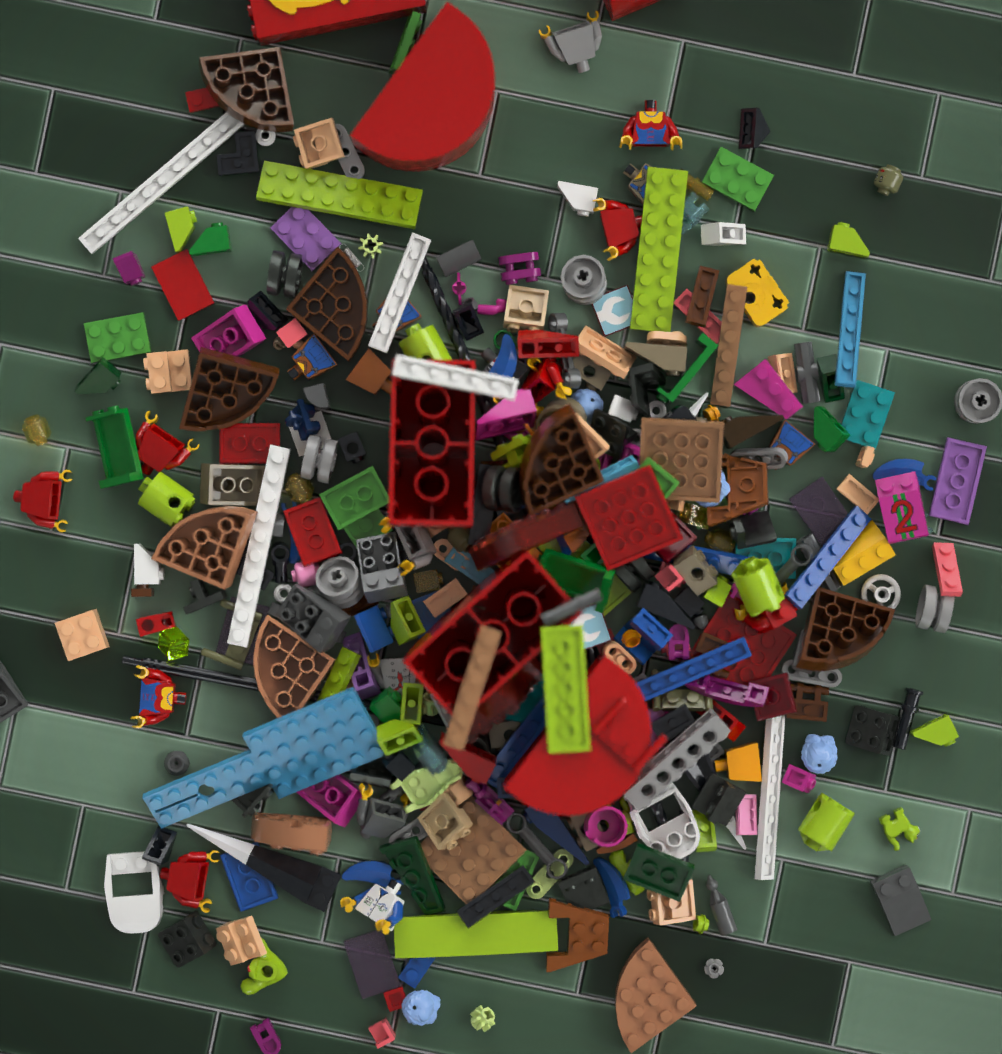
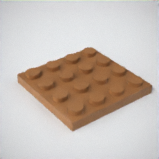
[639,418,724,503]
[420,795,527,904]

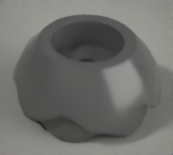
[164,751,190,776]

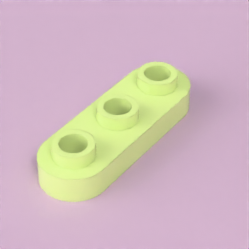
[526,848,573,899]

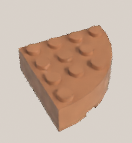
[151,506,258,589]
[253,615,335,718]
[251,812,332,854]
[615,937,697,1053]

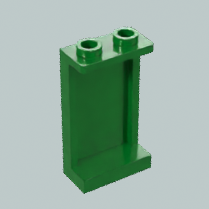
[654,333,719,404]
[85,405,144,489]
[537,548,616,613]

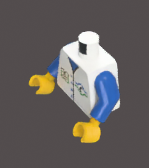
[340,879,404,934]

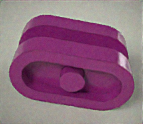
[498,252,541,285]

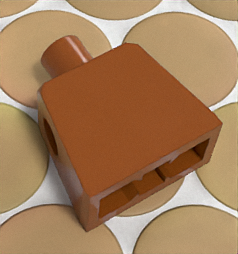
[346,348,392,395]

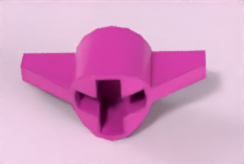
[452,272,466,305]

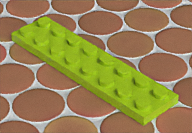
[256,161,423,229]
[629,167,688,332]

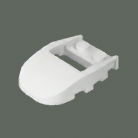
[624,782,700,859]
[104,851,164,933]

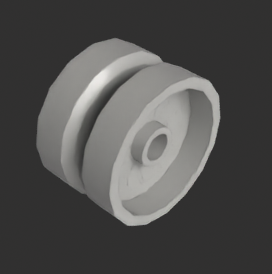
[561,255,607,305]
[954,378,1002,424]
[300,434,338,484]
[315,556,364,609]
[915,584,954,633]

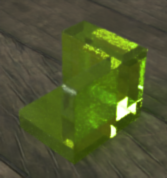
[158,627,189,661]

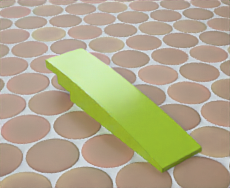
[394,910,558,958]

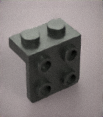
[726,511,777,550]
[232,784,274,818]
[158,910,217,967]

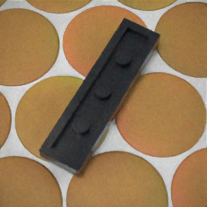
[468,463,494,547]
[457,865,535,929]

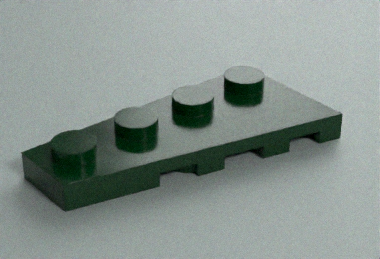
[379,836,446,915]

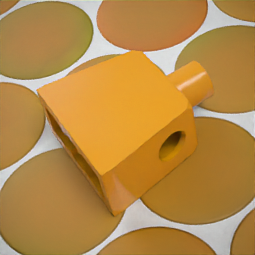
[714,741,762,782]

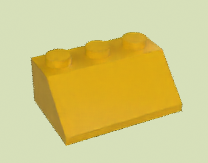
[832,520,896,586]

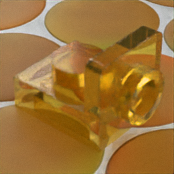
[679,502,709,530]
[413,569,444,593]

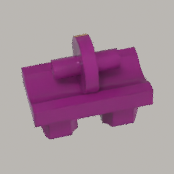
[474,786,515,825]

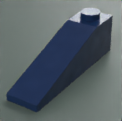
[523,805,589,865]

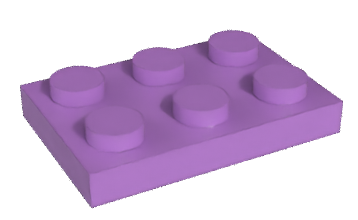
[270,207,341,272]

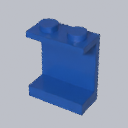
[613,608,673,665]

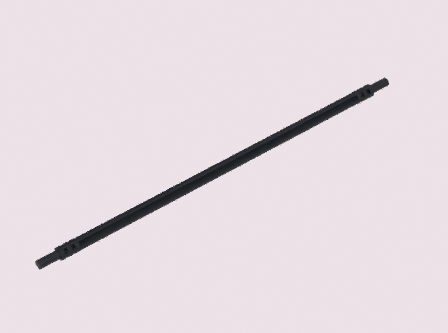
[122,656,489,733]

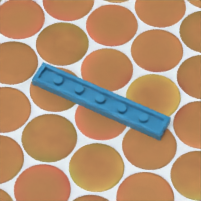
[834,271,866,388]

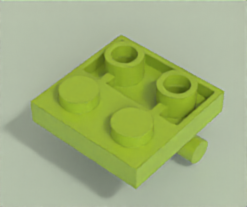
[490,434,532,469]

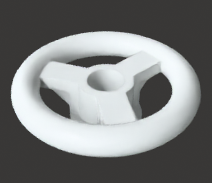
[861,574,901,609]

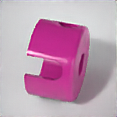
[584,806,628,847]

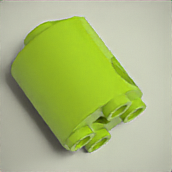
[398,323,452,360]
[138,471,196,527]
[732,557,784,617]
[798,792,855,852]

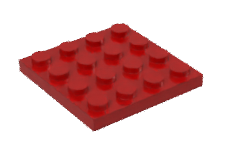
[575,464,683,571]
[689,591,797,686]

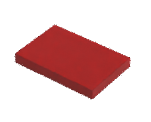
[151,249,215,321]
[219,423,280,464]
[283,497,342,568]

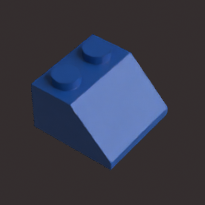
[354,605,395,653]

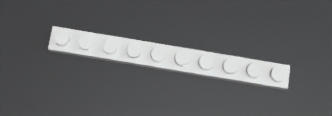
[78,112,245,254]
[227,445,291,648]
[755,715,785,880]

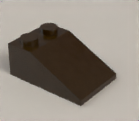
[720,415,785,449]

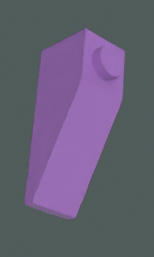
[343,632,381,700]

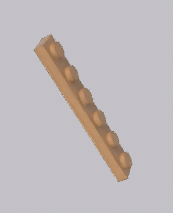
[710,284,747,407]
[443,625,501,751]

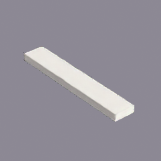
[368,232,431,353]
[392,355,518,401]

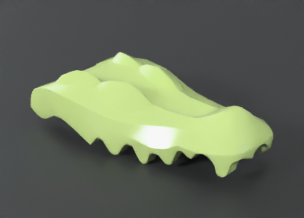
[390,758,463,814]

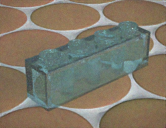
[412,724,449,776]

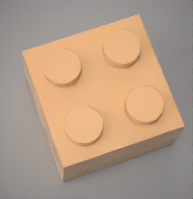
[55,609,110,661]

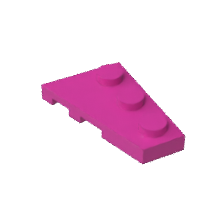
[734,359,803,419]

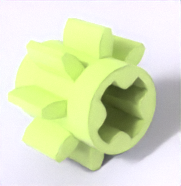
[358,233,383,259]
[423,691,438,716]
[470,1005,495,1032]

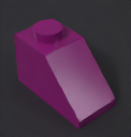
[113,251,146,286]

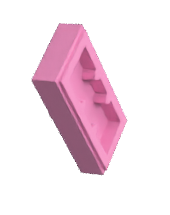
[736,794,757,835]

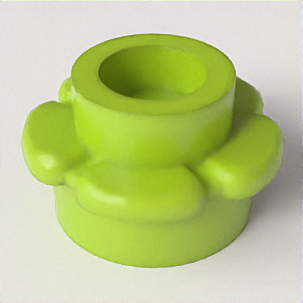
[693,914,709,934]

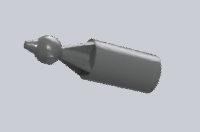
[706,875,738,936]

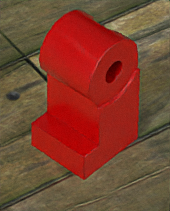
[136,611,176,637]

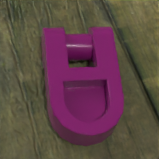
[668,624,689,660]
[464,777,487,799]
[250,1018,281,1054]

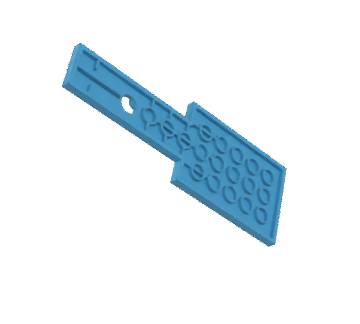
[143,687,384,829]

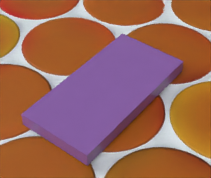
[928,437,987,525]

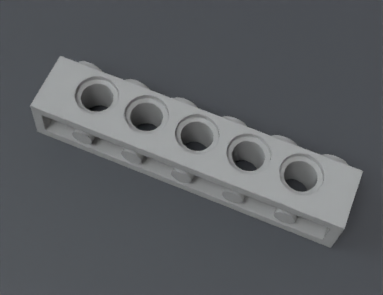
[623,708,731,811]

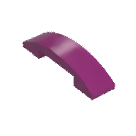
[685,673,769,707]

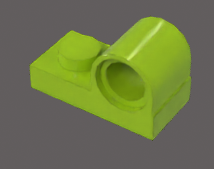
[692,810,717,853]

